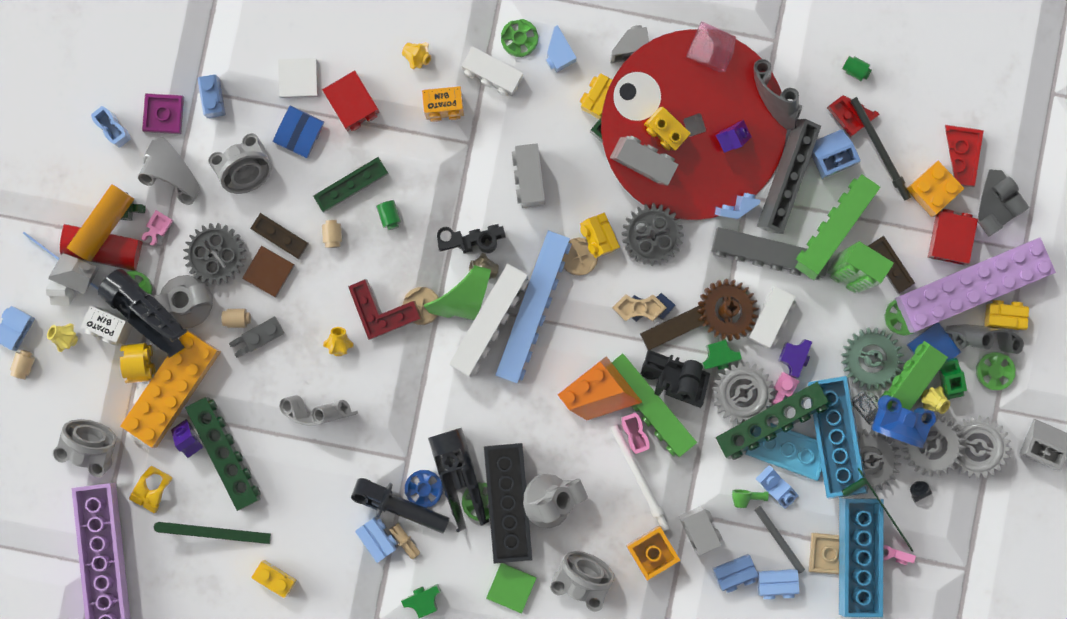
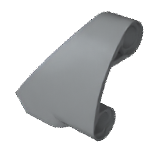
[138,137,200,205]
[279,395,358,426]

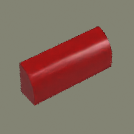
[60,224,143,271]

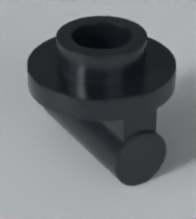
[910,481,932,503]

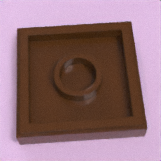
[242,245,295,298]

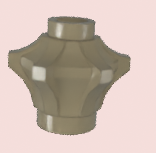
[469,253,499,279]

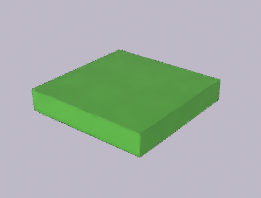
[486,563,537,614]

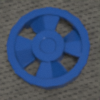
[405,470,443,508]

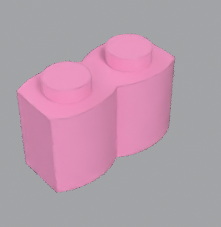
[621,413,649,454]

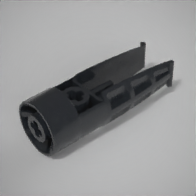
[98,269,188,358]
[428,428,489,532]

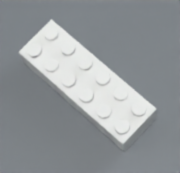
[449,263,529,377]

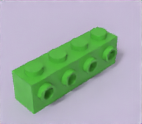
[881,341,948,410]

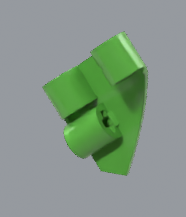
[424,265,491,321]

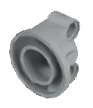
[208,133,272,194]
[153,275,213,328]
[53,419,117,478]
[523,474,588,528]
[550,551,614,612]

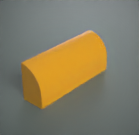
[67,184,134,262]

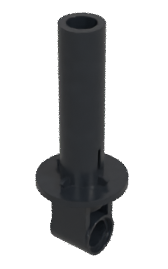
[351,478,450,534]

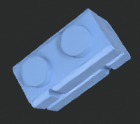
[355,517,398,563]
[757,569,799,599]

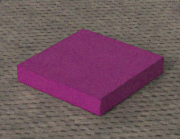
[142,93,184,134]

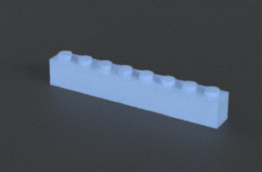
[496,230,572,383]

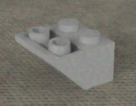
[1019,419,1067,470]

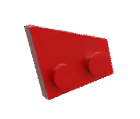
[827,95,880,137]

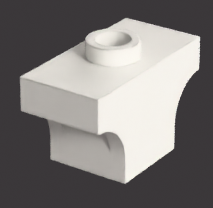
[45,280,74,306]

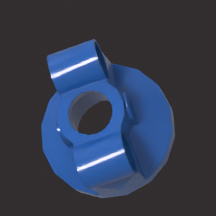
[871,395,936,448]

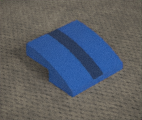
[273,105,324,158]

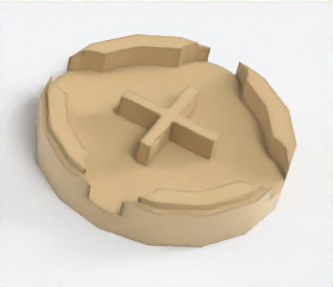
[562,237,598,276]
[403,287,439,325]

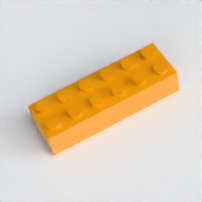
[120,330,221,448]

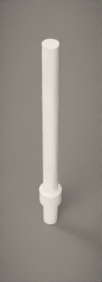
[610,425,669,531]

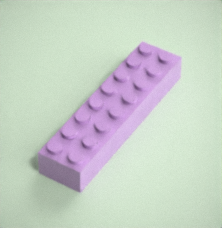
[895,237,1056,333]
[72,483,131,619]

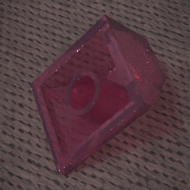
[686,21,736,72]

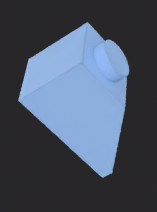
[546,25,577,73]

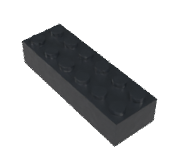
[484,443,532,564]

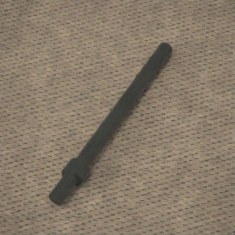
[850,97,911,201]

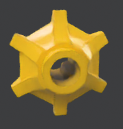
[402,42,431,70]
[323,327,354,356]

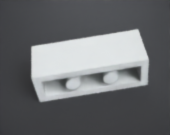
[462,46,523,96]
[747,286,796,349]

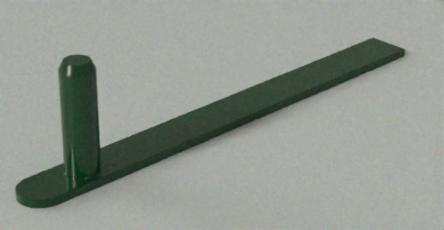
[842,468,913,552]
[154,522,271,544]

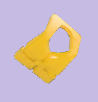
[129,466,172,513]

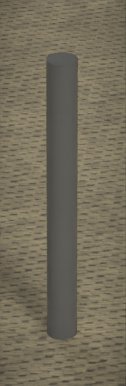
[754,506,805,574]

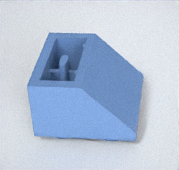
[811,129,861,179]

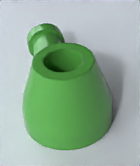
[732,489,769,508]

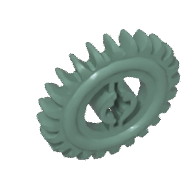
[841,327,904,390]

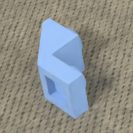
[715,193,760,219]
[756,465,799,509]

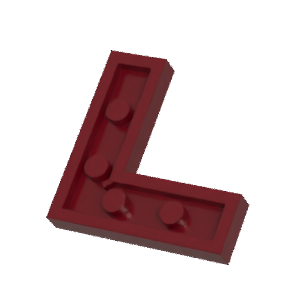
[348,279,422,340]

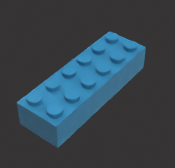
[808,376,868,499]
[839,498,884,617]

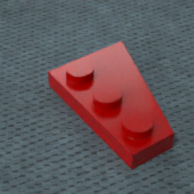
[945,125,984,187]

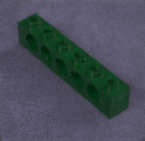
[715,381,832,460]
[185,397,261,511]

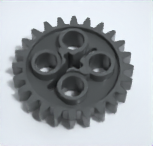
[621,203,684,266]
[183,223,246,285]

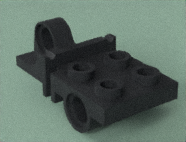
[437,224,506,254]
[640,349,710,408]

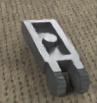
[229,316,284,358]

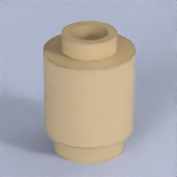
[322,220,342,248]
[222,309,251,328]
[10,350,35,379]

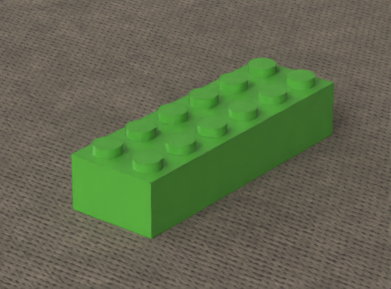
[827,241,894,293]

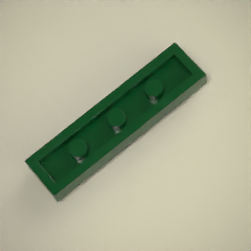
[313,157,389,213]

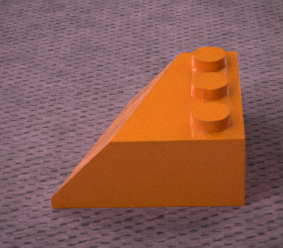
[557,356,642,420]

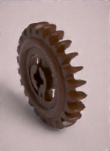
[698,279,759,341]

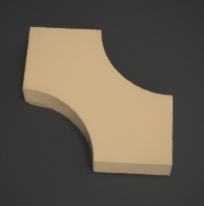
[612,294,666,322]

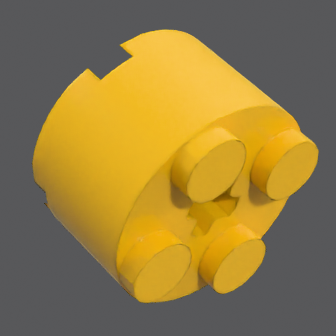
[120,343,156,383]

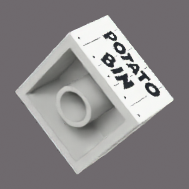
[81,306,133,346]

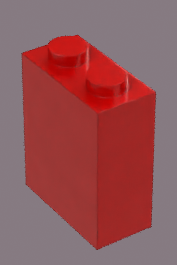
[322,70,380,132]
[927,209,978,266]

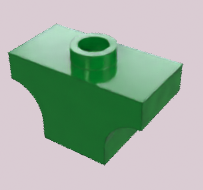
[701,340,742,370]
[939,358,967,400]
[401,584,441,618]

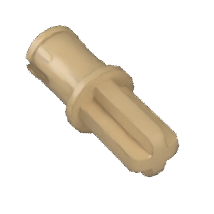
[389,523,420,559]

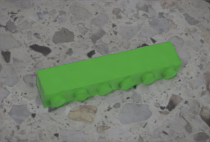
[795,174,881,280]
[612,353,697,457]

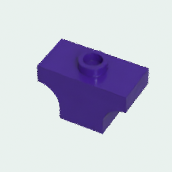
[716,120,752,153]
[778,339,812,378]
[171,419,204,458]

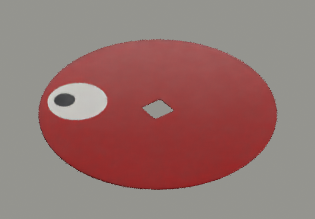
[601,29,787,220]

